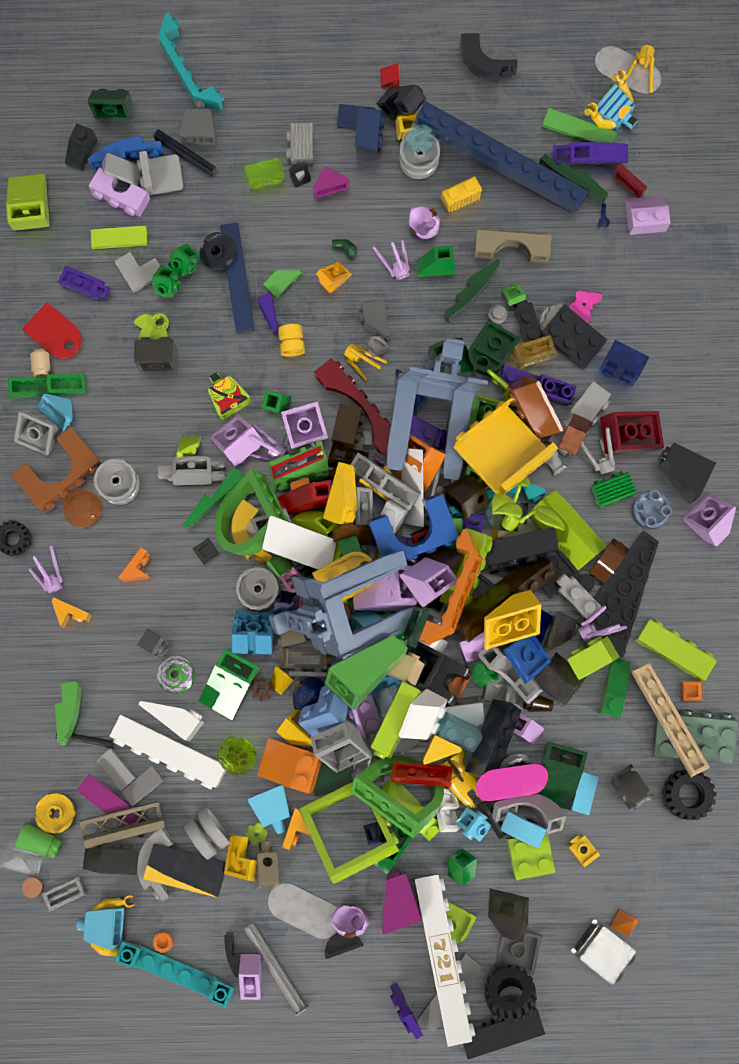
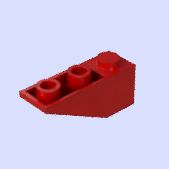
[276,480,332,514]

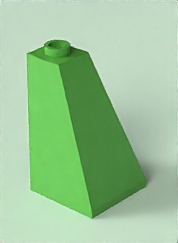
[325,635,408,710]

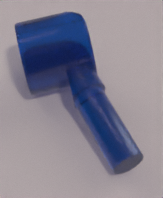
[597,203,610,228]

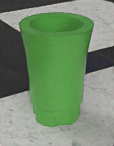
[15,822,62,858]

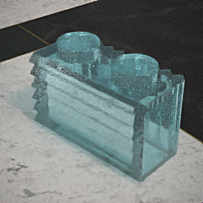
[438,712,483,753]

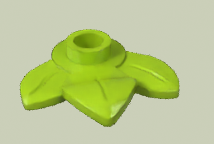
[134,313,169,346]

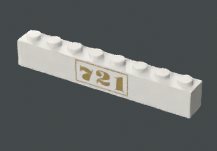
[415,875,475,1047]

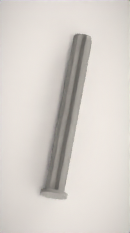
[244,923,309,1017]

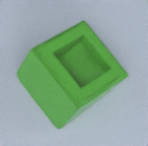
[267,555,292,578]

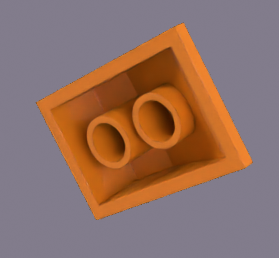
[257,738,322,794]

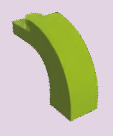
[381,779,440,841]

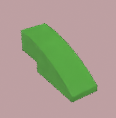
[55,681,81,746]

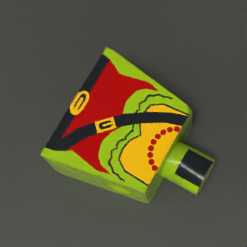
[208,372,252,421]

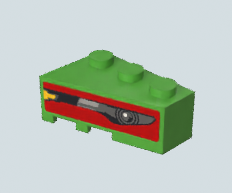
[268,440,330,491]

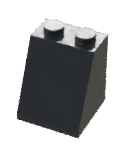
[658,443,716,504]

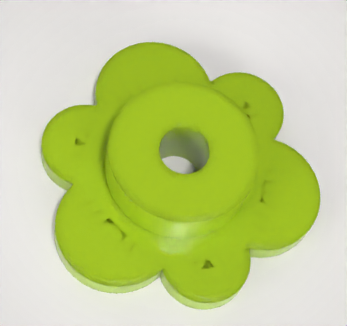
[245,823,268,846]

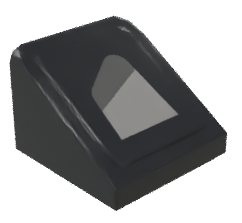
[289,162,311,188]

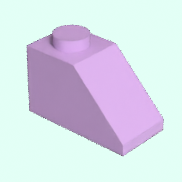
[513,713,544,745]
[239,954,262,1000]

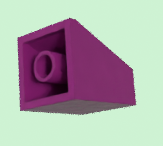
[382,869,422,935]

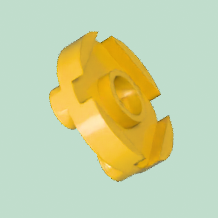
[35,793,77,833]

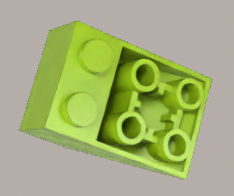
[6,174,50,231]

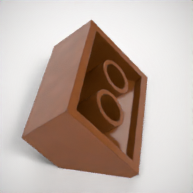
[507,376,564,439]

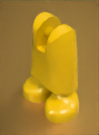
[438,748,484,810]

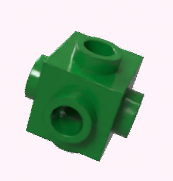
[168,244,200,277]
[152,265,181,298]

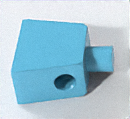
[248,785,291,835]

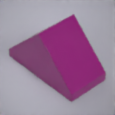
[313,166,349,199]

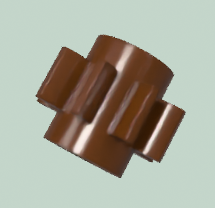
[249,677,274,702]

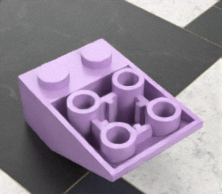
[353,566,417,611]

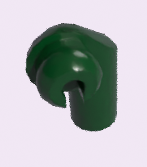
[332,239,357,257]

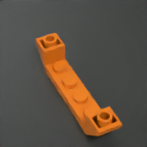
[419,529,483,645]

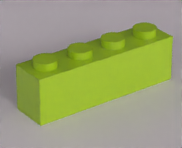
[440,528,492,607]
[634,619,717,682]

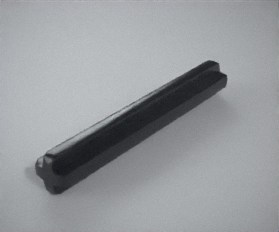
[153,129,216,176]

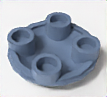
[633,490,672,528]

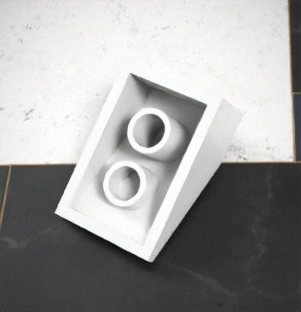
[139,701,204,741]

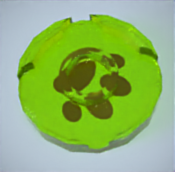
[217,737,257,775]

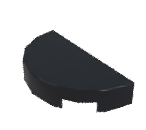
[325,933,364,959]

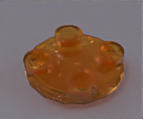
[63,490,102,528]

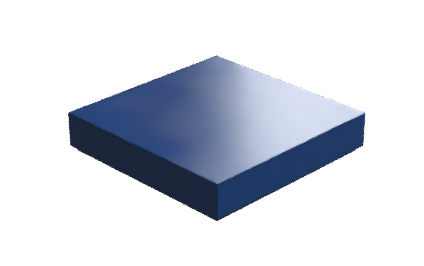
[503,635,552,683]

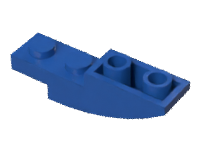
[88,136,164,170]

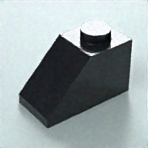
[65,123,97,171]

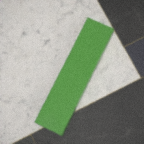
[542,108,617,143]

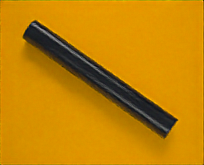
[55,732,115,749]

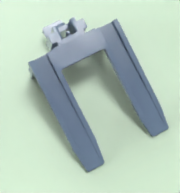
[386,338,488,481]
[269,551,423,660]

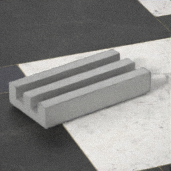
[41,876,87,912]

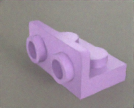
[348,693,382,739]

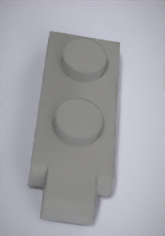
[555,573,602,620]

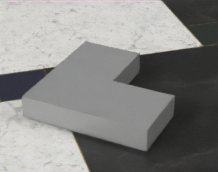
[114,252,160,293]

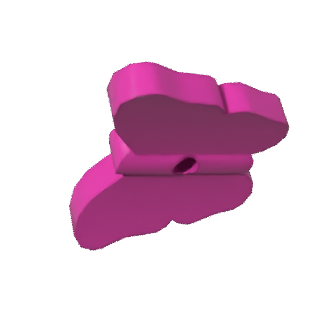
[569,290,602,323]

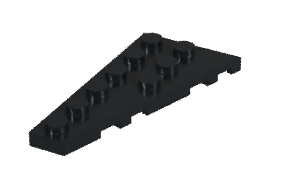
[576,530,659,657]

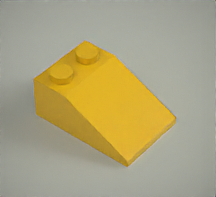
[484,590,541,650]

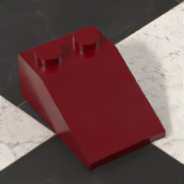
[600,411,664,454]

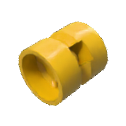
[278,324,305,357]

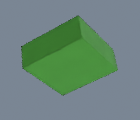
[501,283,526,306]

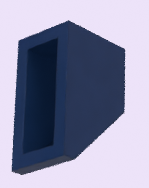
[274,590,300,615]

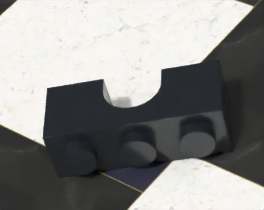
[376,85,427,117]

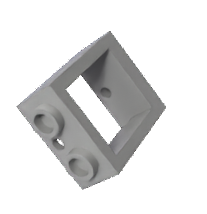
[310,722,371,773]

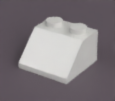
[398,689,447,740]

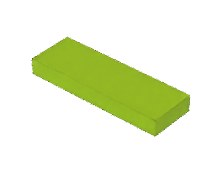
[91,226,148,249]

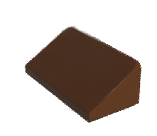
[333,524,373,545]

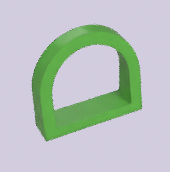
[215,469,289,556]
[350,756,444,838]

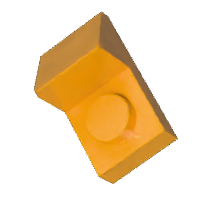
[316,262,352,293]
[52,597,92,628]
[282,808,310,850]

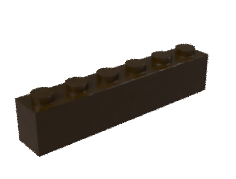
[454,557,556,642]

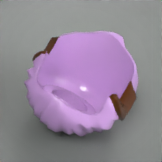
[408,206,440,239]
[329,904,369,938]

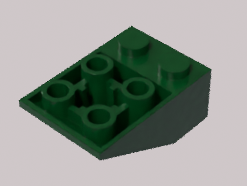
[537,742,588,810]

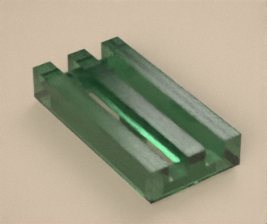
[401,607,430,648]

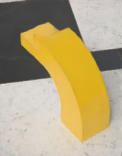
[232,500,273,565]

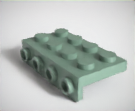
[653,709,738,763]

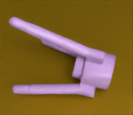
[373,240,411,280]
[249,424,287,462]
[28,546,64,594]
[578,606,627,643]

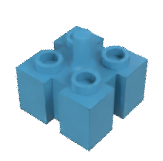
[232,610,274,655]

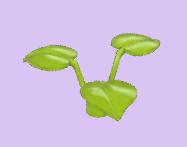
[491,476,565,531]

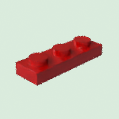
[391,761,453,787]

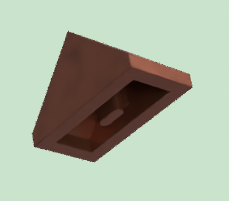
[558,413,591,455]

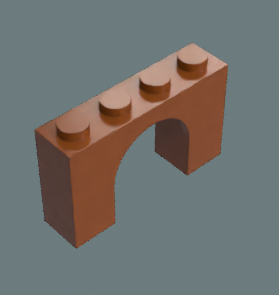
[11,427,102,512]

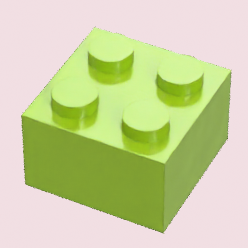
[567,636,619,680]
[506,834,556,880]

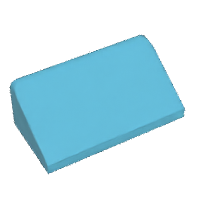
[570,772,599,815]

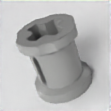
[544,451,568,476]

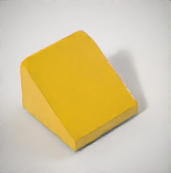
[270,666,293,695]

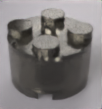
[610,764,654,810]

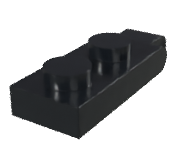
[513,298,544,348]

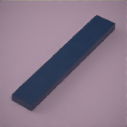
[220,222,255,333]

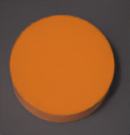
[153,931,174,953]

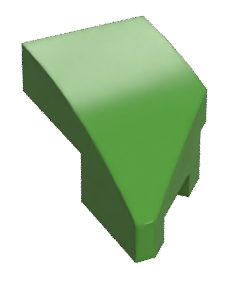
[264,270,303,297]

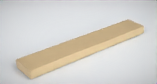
[631,662,710,777]

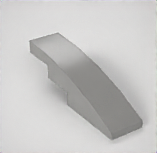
[351,453,420,511]

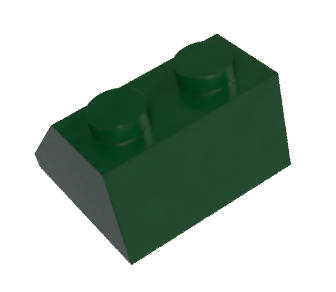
[88,89,132,119]

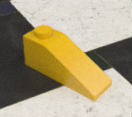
[323,462,358,525]

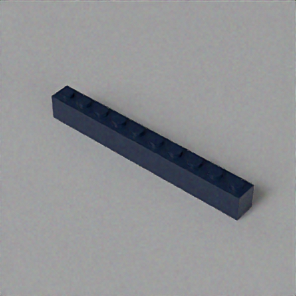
[413,101,588,214]

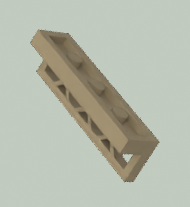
[79,801,165,849]

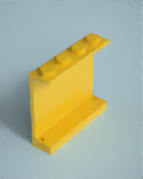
[453,398,558,495]

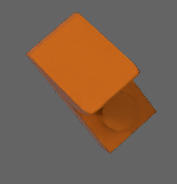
[118,547,150,582]

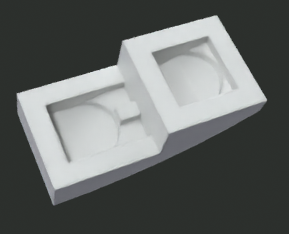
[437,789,460,832]

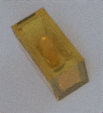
[512,335,557,369]

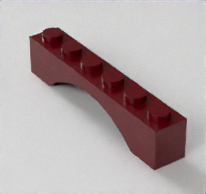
[314,358,391,461]

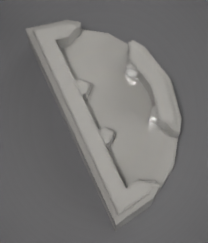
[539,304,563,332]

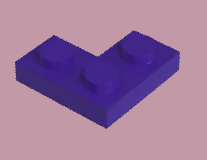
[390,983,423,1039]

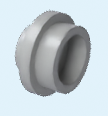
[488,305,507,324]

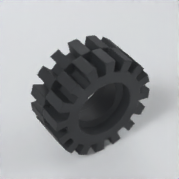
[0,520,32,556]

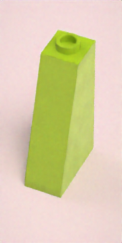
[371,681,422,760]

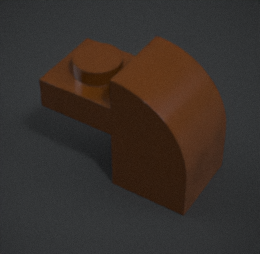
[589,538,629,583]

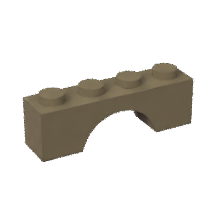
[474,228,551,263]

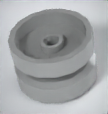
[399,131,440,180]
[94,459,140,505]
[236,567,282,612]
[183,807,232,860]

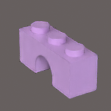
[89,167,151,217]

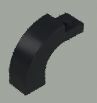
[460,33,517,82]

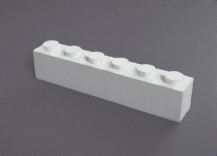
[110,715,228,790]

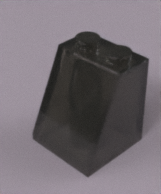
[571,919,636,985]

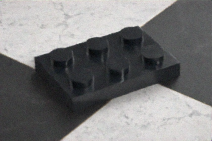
[540,304,607,369]

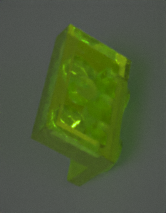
[244,157,285,189]

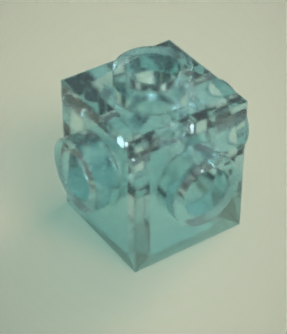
[404,123,435,153]

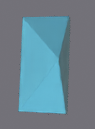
[37,394,73,432]

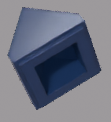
[363,821,386,845]

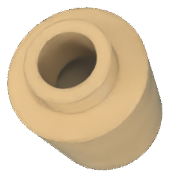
[30,349,51,377]

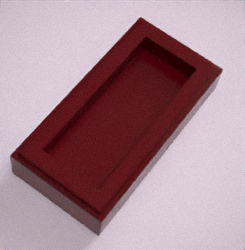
[613,163,647,198]

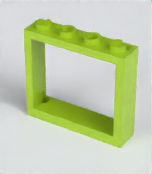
[299,782,399,884]

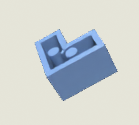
[298,685,349,737]

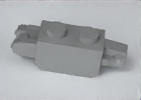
[158,456,227,485]

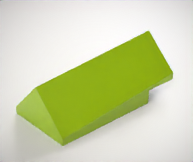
[527,490,607,570]

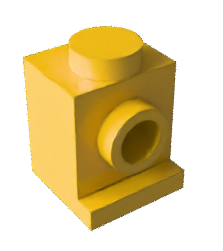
[567,834,600,867]

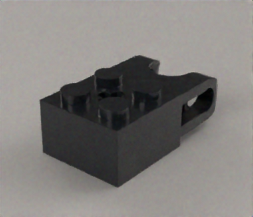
[406,638,472,706]

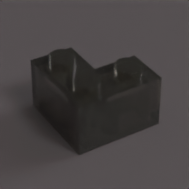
[83,843,139,875]

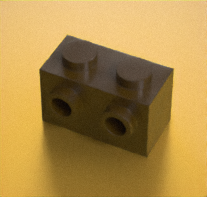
[331,403,365,448]

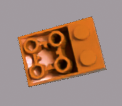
[396,434,446,496]

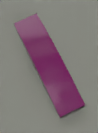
[76,774,149,839]

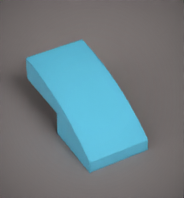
[500,811,546,848]

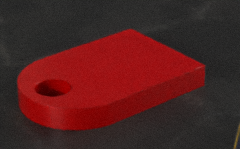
[22,302,82,359]

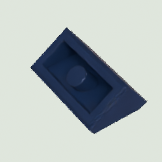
[337,104,375,129]

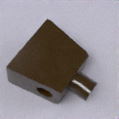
[443,476,491,519]

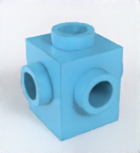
[456,807,492,841]

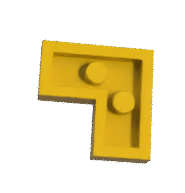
[224,834,257,881]

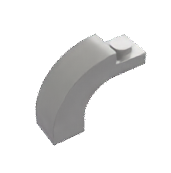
[478,646,543,704]
[492,793,566,835]
[137,828,175,902]

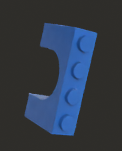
[367,493,458,561]

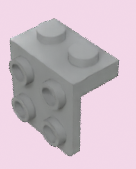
[137,151,184,195]

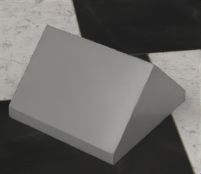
[14,410,61,456]

